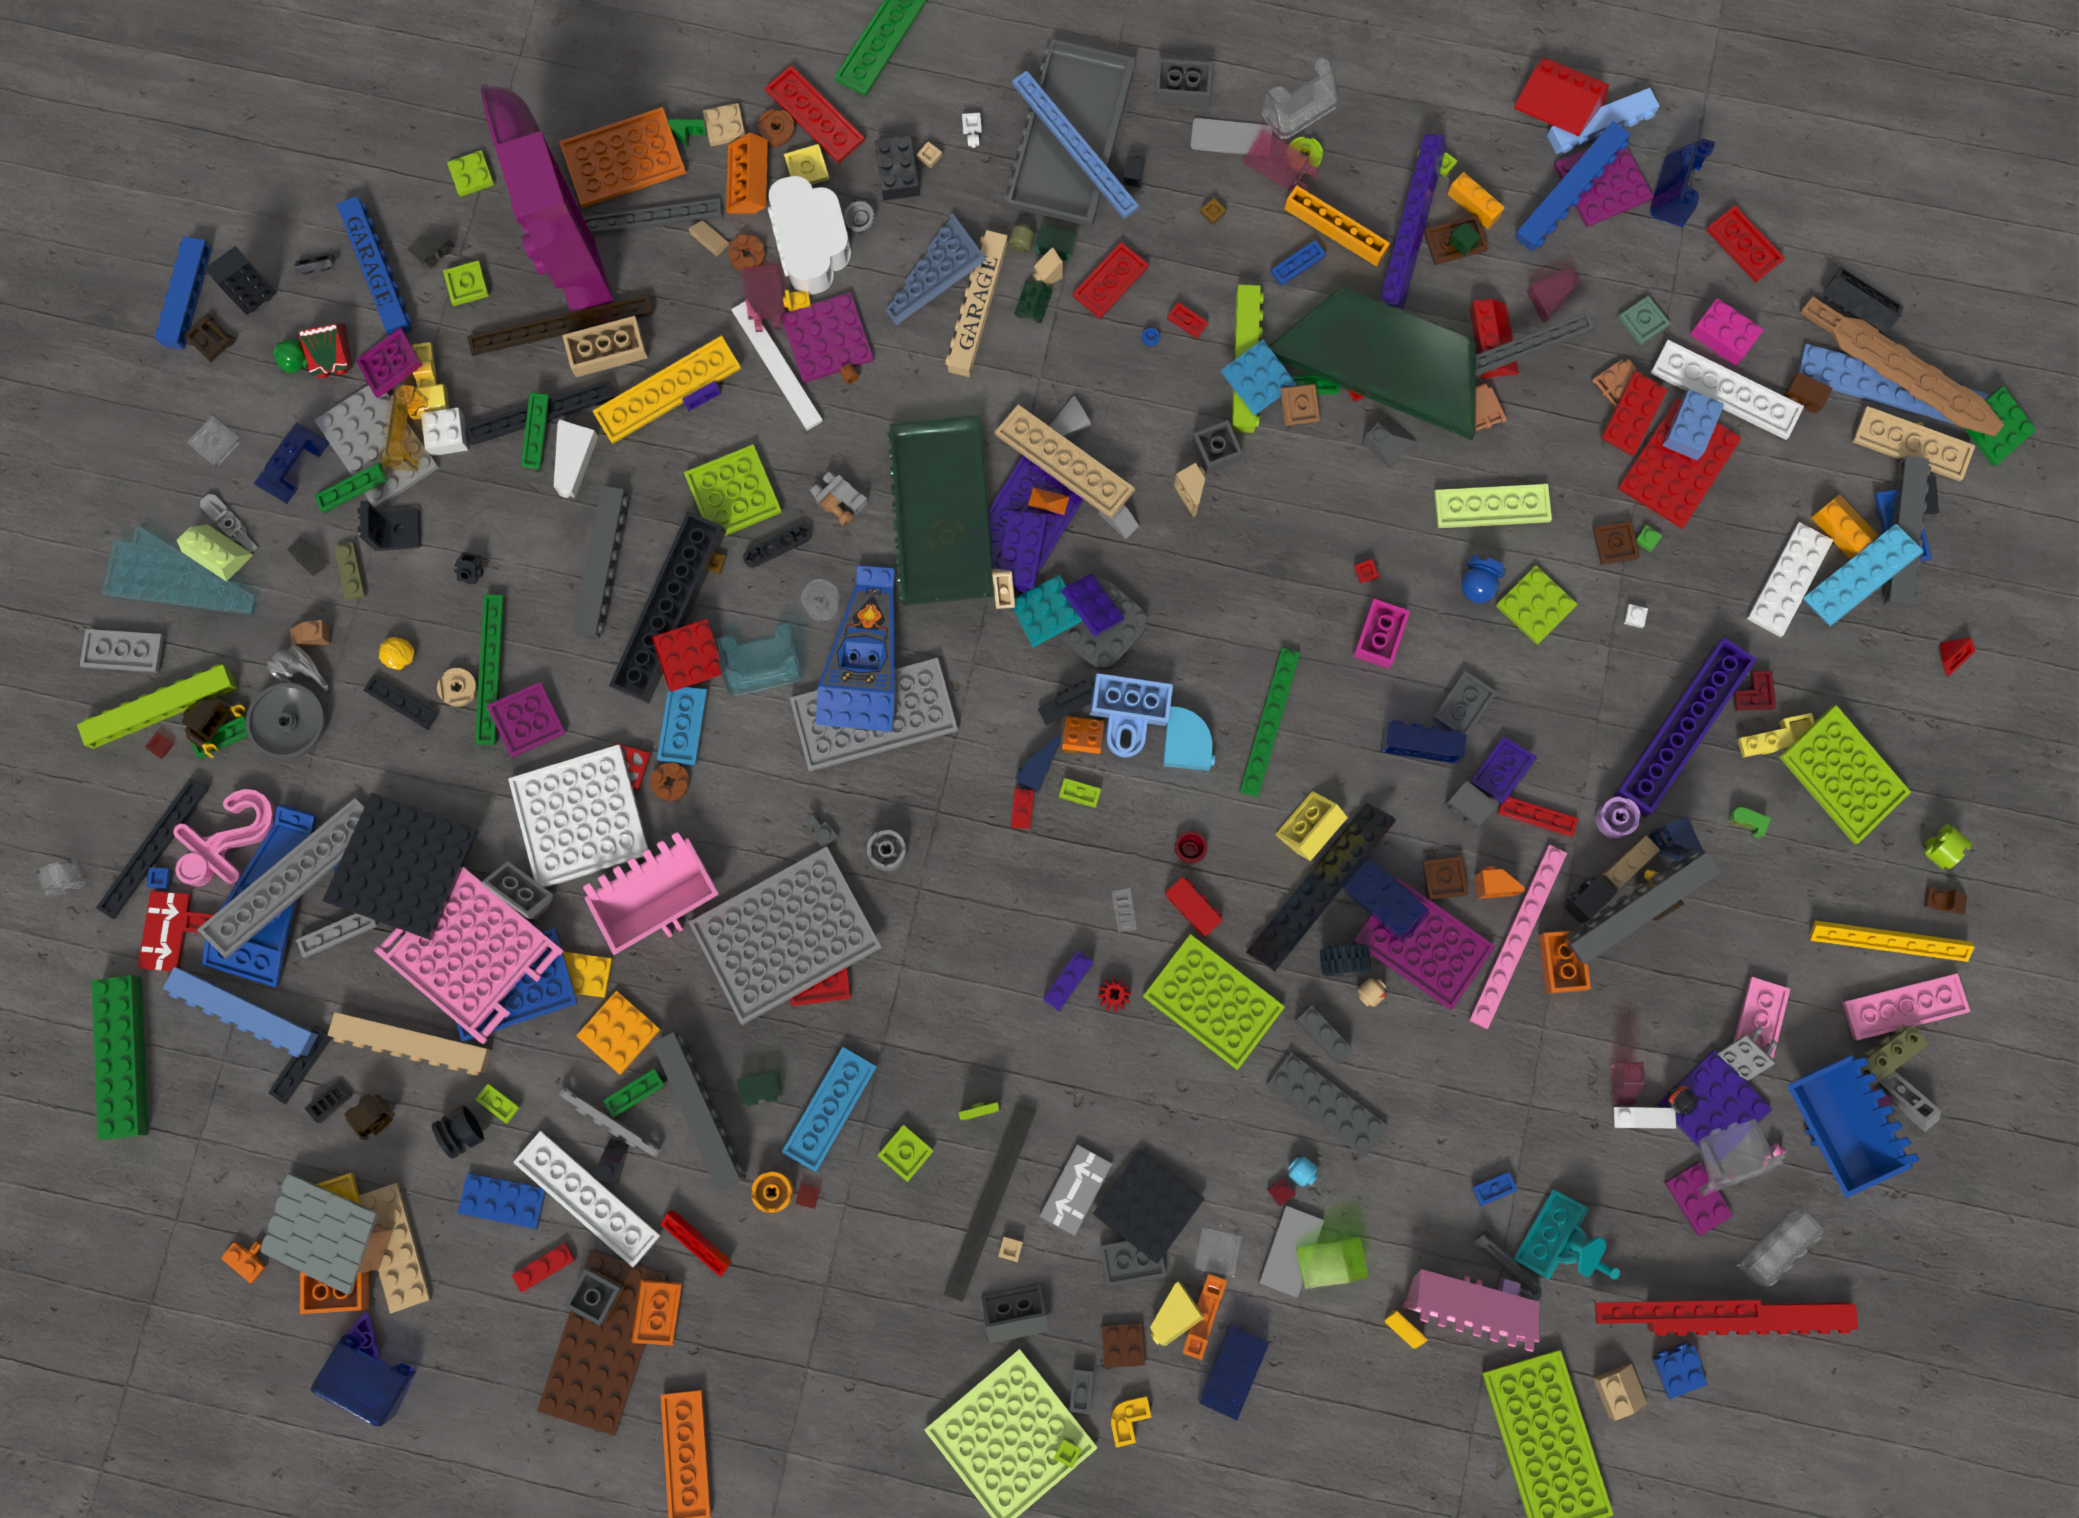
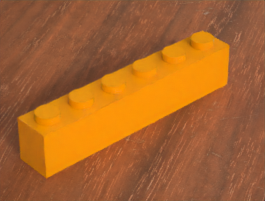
[1284,185,1390,267]

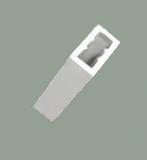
[554,420,598,498]

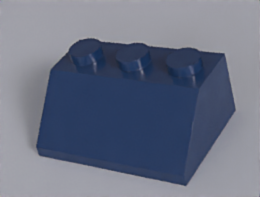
[1649,816,1704,861]

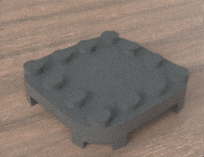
[1056,577,1147,670]

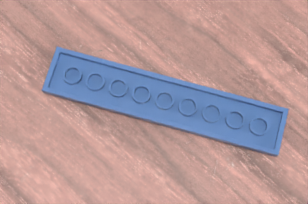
[1797,344,1989,424]

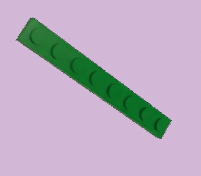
[475,595,505,745]
[1239,647,1300,798]

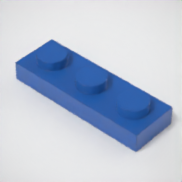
[1270,240,1326,287]

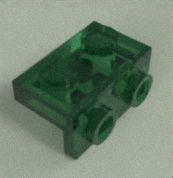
[1014,281,1052,323]

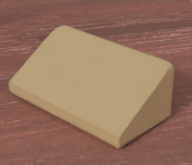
[689,220,729,256]
[992,569,1015,609]

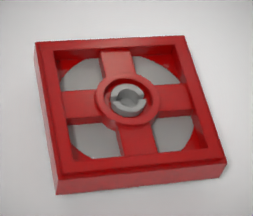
[613,742,651,790]

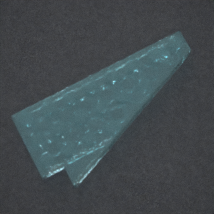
[101,526,257,616]

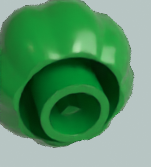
[273,338,308,374]

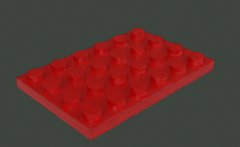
[1617,398,1742,529]

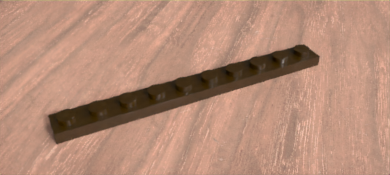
[467,294,654,356]

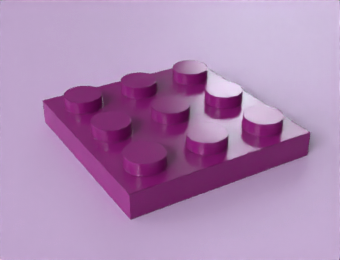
[356,327,423,398]
[486,682,566,758]

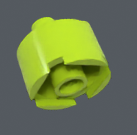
[1924,824,1972,870]

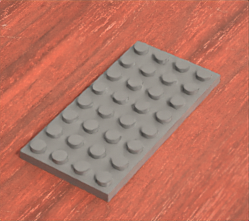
[790,658,958,772]

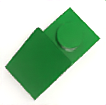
[667,119,707,148]

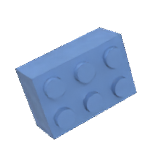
[1662,389,1724,460]

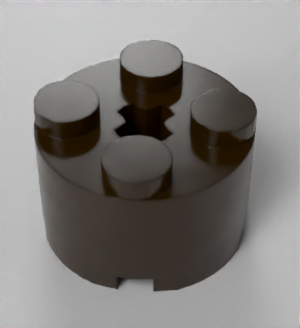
[344,1094,395,1140]

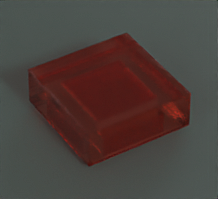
[145,732,174,759]
[795,1184,820,1209]

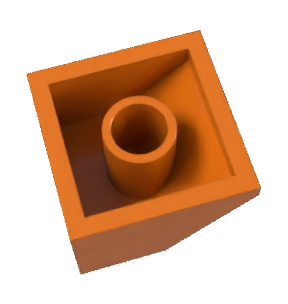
[1475,866,1525,899]

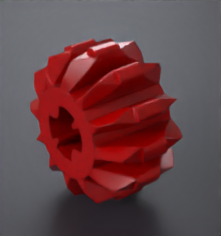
[1097,978,1131,1012]

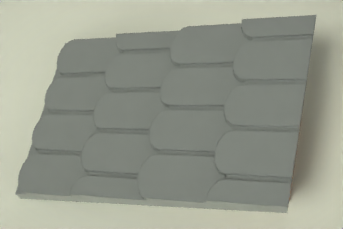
[260,1173,392,1295]

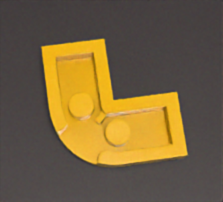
[1111,1396,1151,1447]

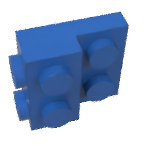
[1652,1342,1708,1399]

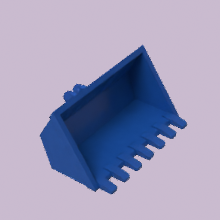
[1787,1055,1920,1198]

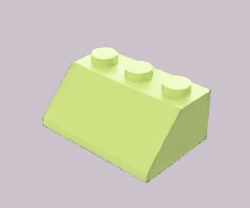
[177,524,253,582]

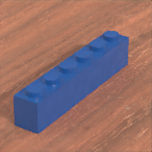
[155,236,212,350]

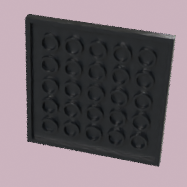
[322,793,479,940]

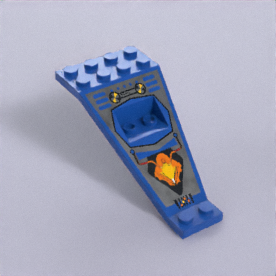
[816,565,896,732]

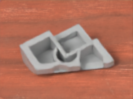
[1049,396,1091,439]

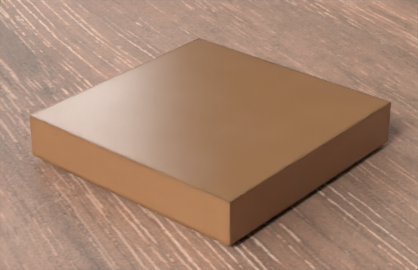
[1280,384,1320,426]

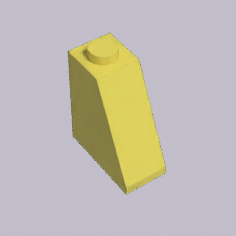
[1150,1282,1205,1346]

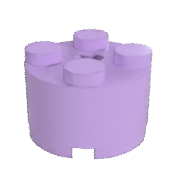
[1595,797,1640,839]

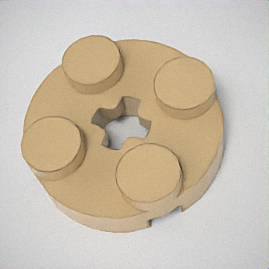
[437,668,477,707]

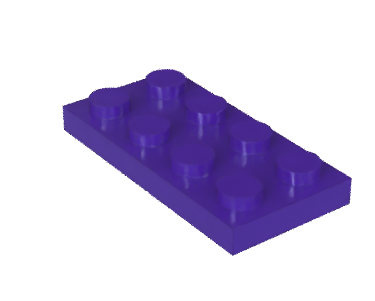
[999,510,1048,589]

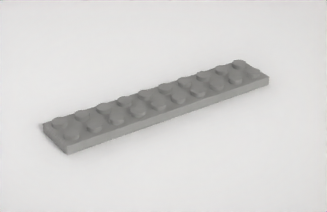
[197,798,364,959]

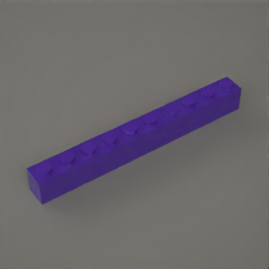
[1379,134,1447,315]

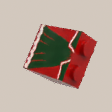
[298,323,352,379]

